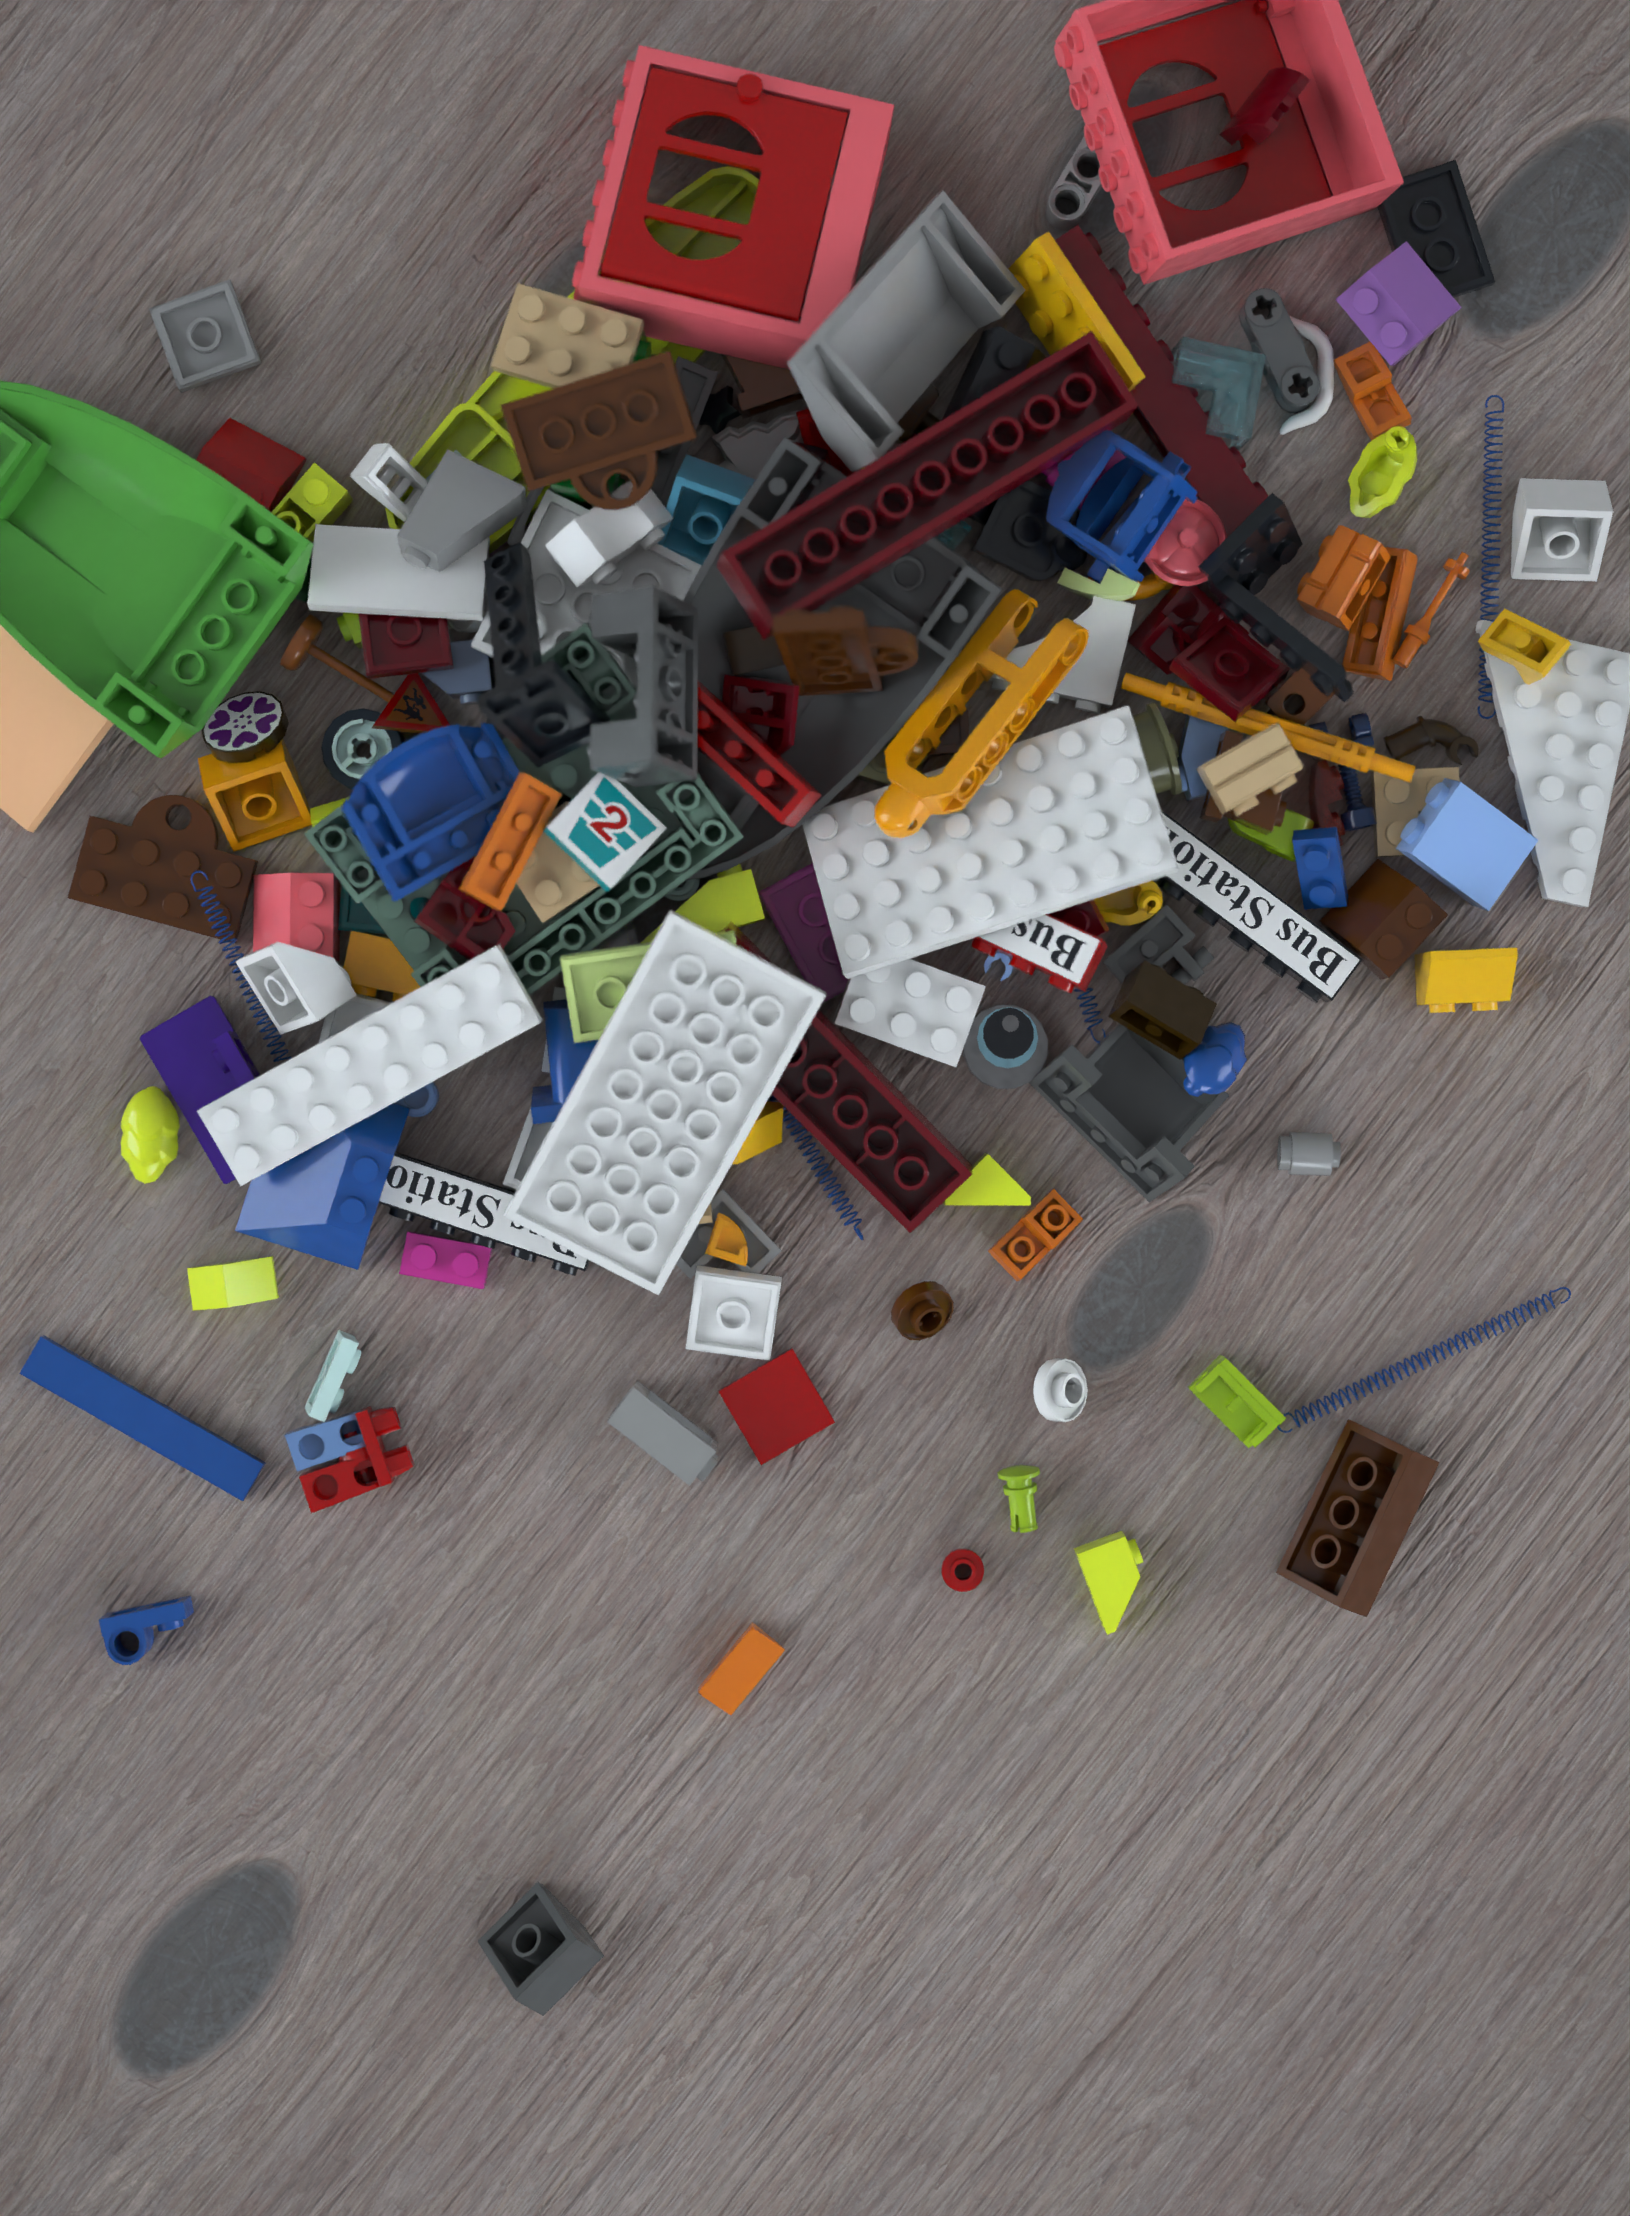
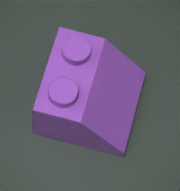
[1336,241,1462,366]

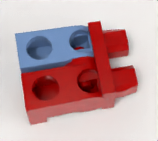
[285,1406,414,1513]

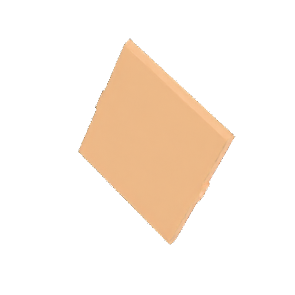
[0,625,113,833]

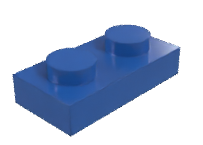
[1292,827,1348,910]

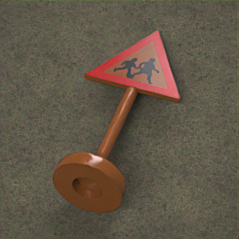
[280,614,450,734]

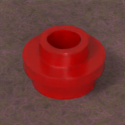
[941,1548,984,1592]

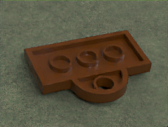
[500,351,698,510]
[773,606,918,696]
[68,795,258,943]

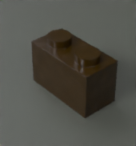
[1108,960,1217,1060]

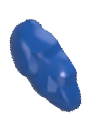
[1183,1022,1247,1097]

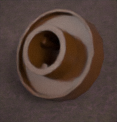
[891,1281,954,1340]

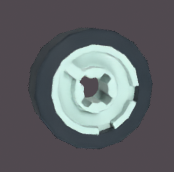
[321,708,404,790]

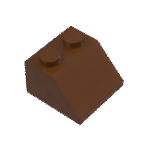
[1319,859,1448,979]

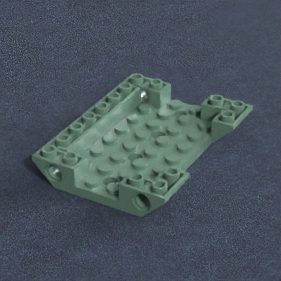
[304,623,744,995]

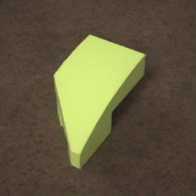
[1057,568,1140,601]

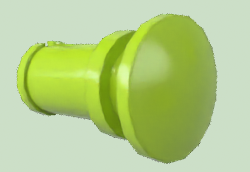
[997,1465,1040,1533]

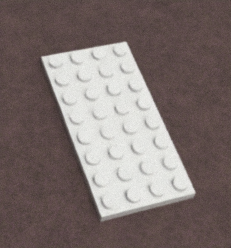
[802,706,1179,979]
[504,910,826,1295]

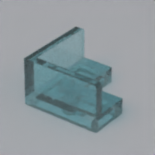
[1171,337,1266,450]

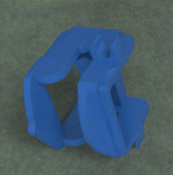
[1046,430,1198,584]

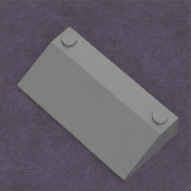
[787,190,1025,472]

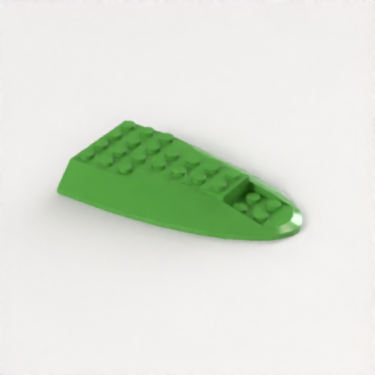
[0,381,314,759]

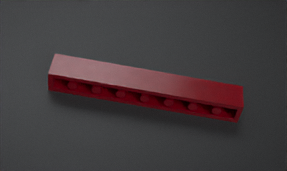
[1055,225,1268,537]

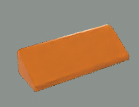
[1342,547,1418,681]

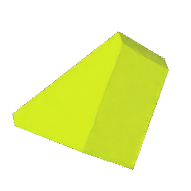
[943,1153,1031,1206]
[187,1256,279,1311]

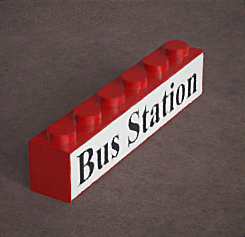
[971,914,1108,994]

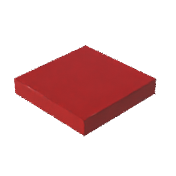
[718,1348,835,1465]

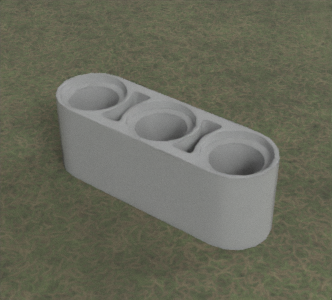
[1045,137,1102,231]

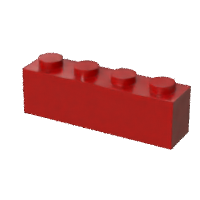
[697,680,822,828]

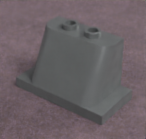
[1029,1023,1229,1203]

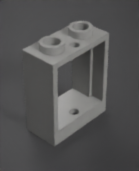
[607,1380,719,1486]

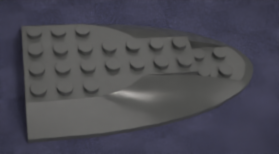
[683,436,1002,880]

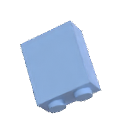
[1395,778,1538,911]

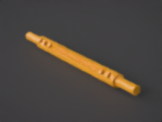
[1121,672,1416,783]

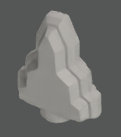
[711,409,803,479]

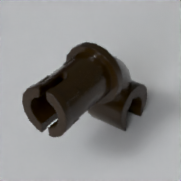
[1383,715,1479,765]

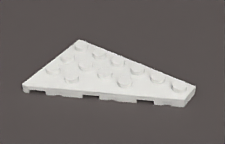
[1476,620,1630,907]

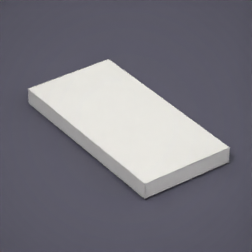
[307,524,490,621]

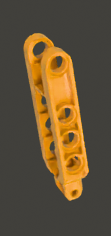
[874,589,1089,838]

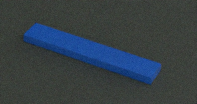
[19,1336,266,1501]

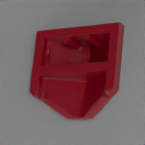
[722,675,799,756]

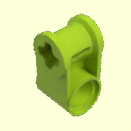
[1227,809,1315,862]

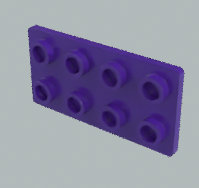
[140,996,260,1184]

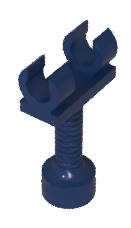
[1308,713,1377,832]

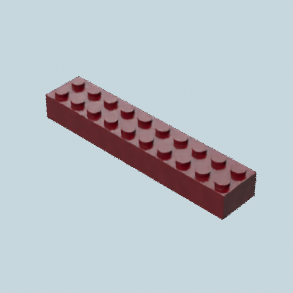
[716,331,1139,640]

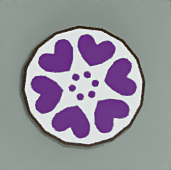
[202,691,289,763]

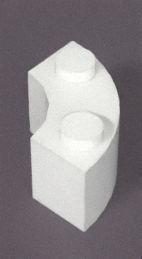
[545,482,674,587]

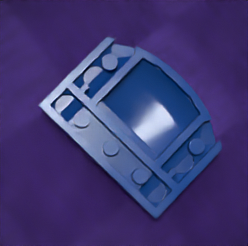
[341,723,520,902]

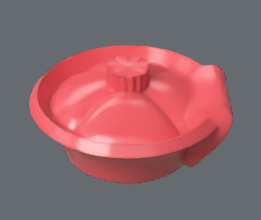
[1143,499,1227,586]

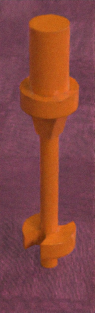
[1392,552,1470,669]

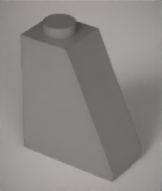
[397,449,527,572]

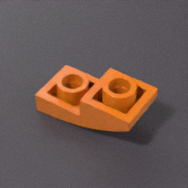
[988,1189,1083,1281]

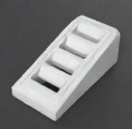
[350,443,428,522]

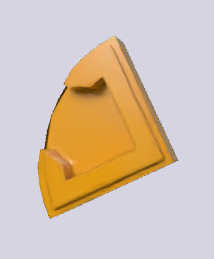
[705,1212,748,1267]

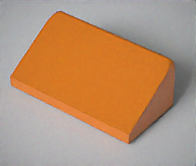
[698,1622,785,1715]

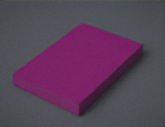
[758,863,848,1004]

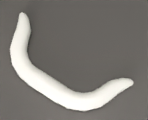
[1279,316,1334,435]

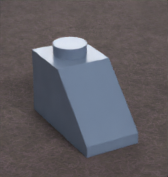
[422,640,495,705]

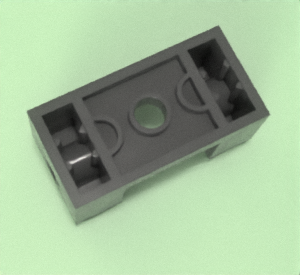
[588,585,698,787]

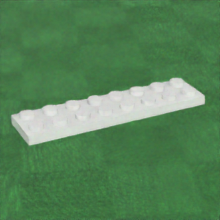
[197,944,543,1186]

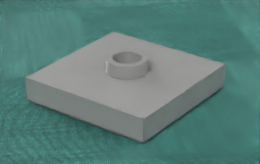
[149,279,261,393]

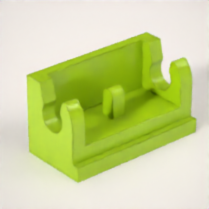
[1187,1354,1286,1448]

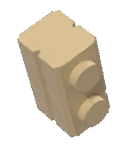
[1197,722,1303,817]

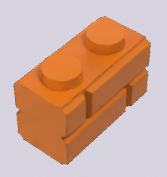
[1296,525,1391,631]

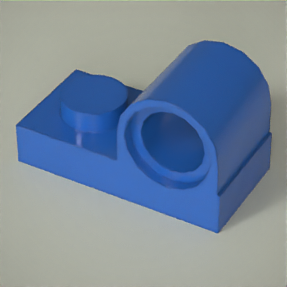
[99,1595,194,1665]

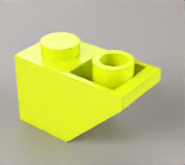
[271,462,353,542]

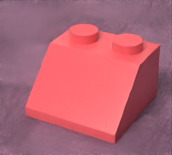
[253,873,340,962]

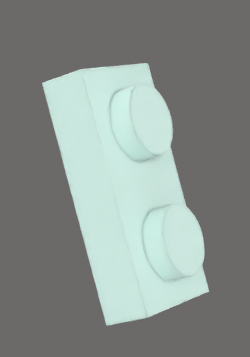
[305,1330,361,1422]

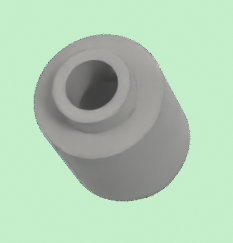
[1277,1132,1341,1176]

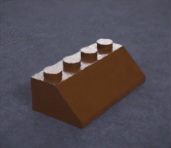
[1276,1419,1440,1617]

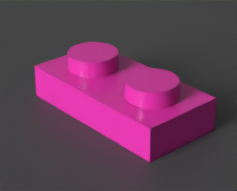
[399,1231,492,1289]

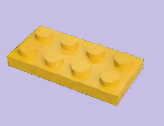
[1008,232,1146,391]

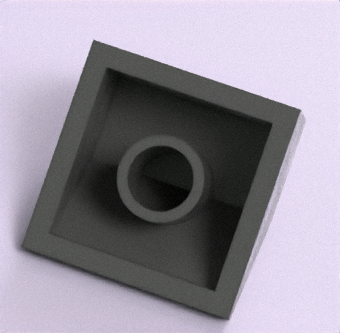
[477,1882,604,2016]

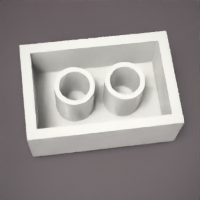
[833,959,986,1067]

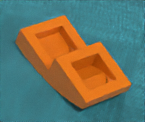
[1334,341,1412,441]

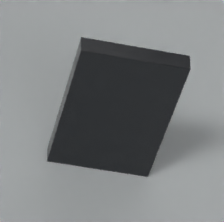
[1378,160,1495,298]

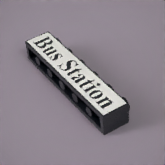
[1159,810,1363,1003]
[379,1152,590,1276]

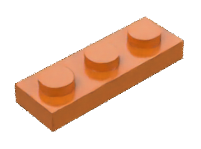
[460,772,562,911]

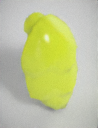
[1348,426,1417,518]
[121,1086,180,1184]

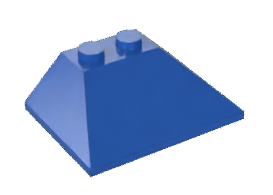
[235,1103,410,1270]

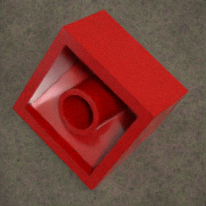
[196,418,307,512]

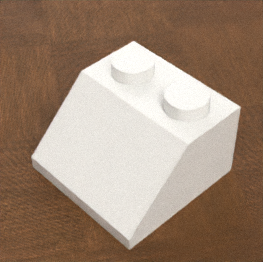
[1511,478,1613,582]
[235,942,356,1035]

